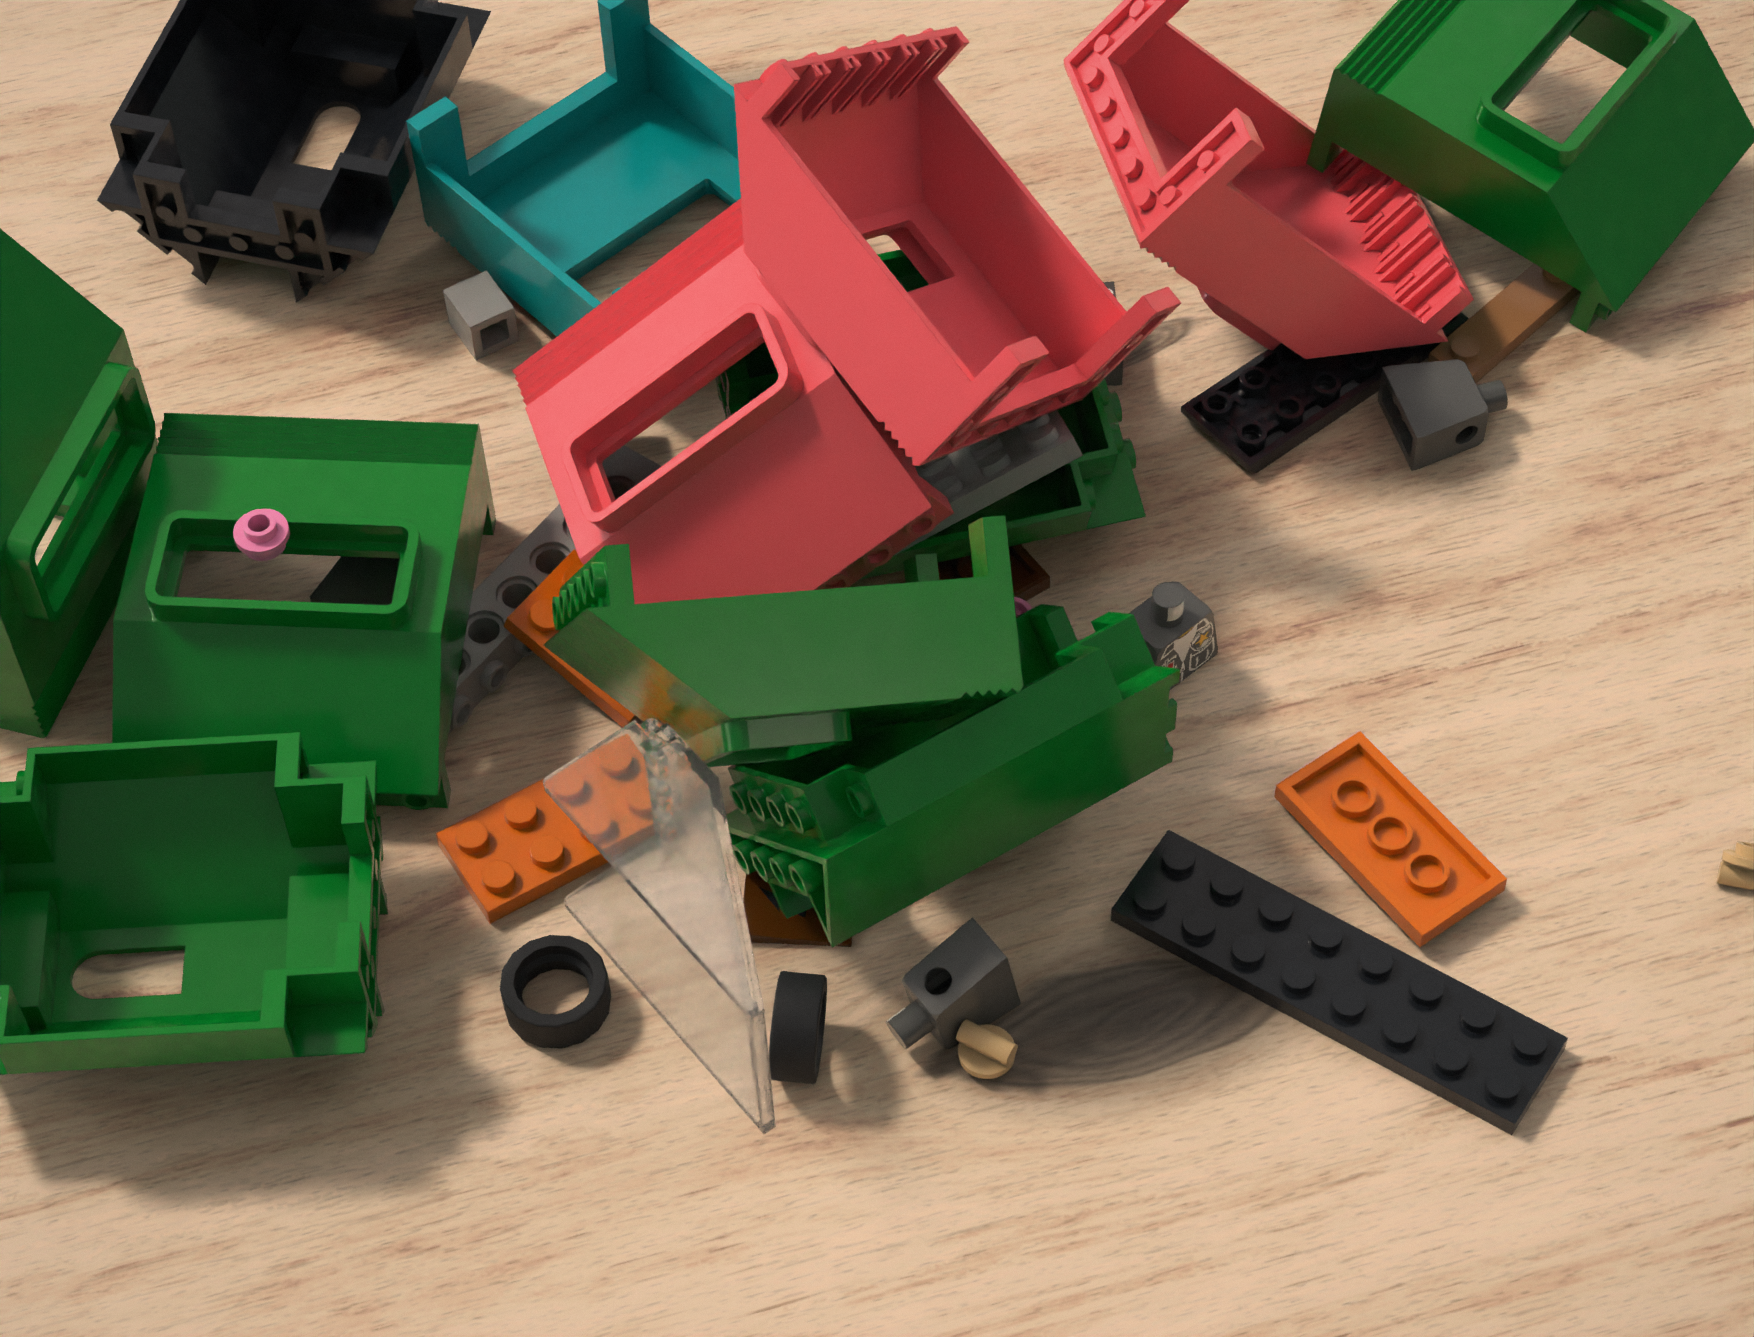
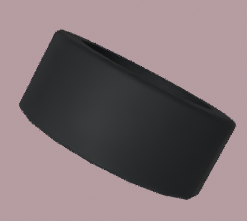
[500,935,611,1049]
[768,971,827,1084]

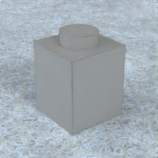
[443,271,519,360]

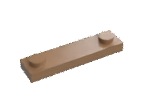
[1428,263,1581,383]

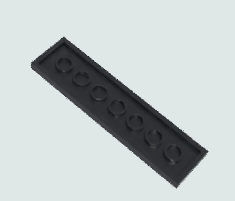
[1111,830,1568,1135]

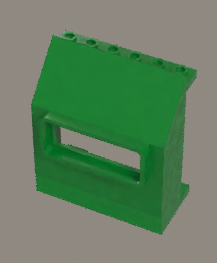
[1306,0,1754,333]
[0,228,158,738]
[112,413,496,810]
[543,515,1023,769]

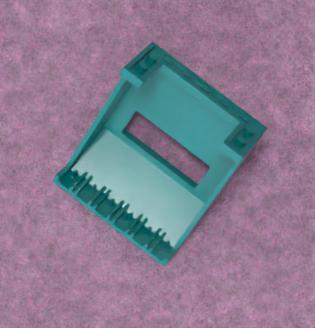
[406,0,741,336]

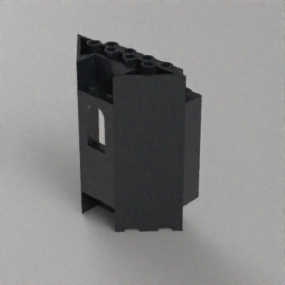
[97,0,491,303]

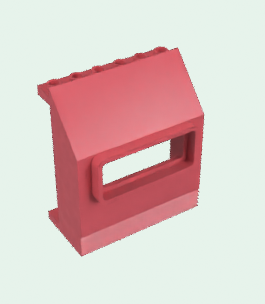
[1064,0,1474,359]
[734,26,1181,466]
[512,198,954,604]

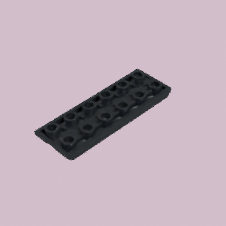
[1181,312,1469,473]

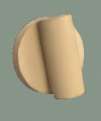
[1716,841,1754,891]
[956,1019,1018,1079]

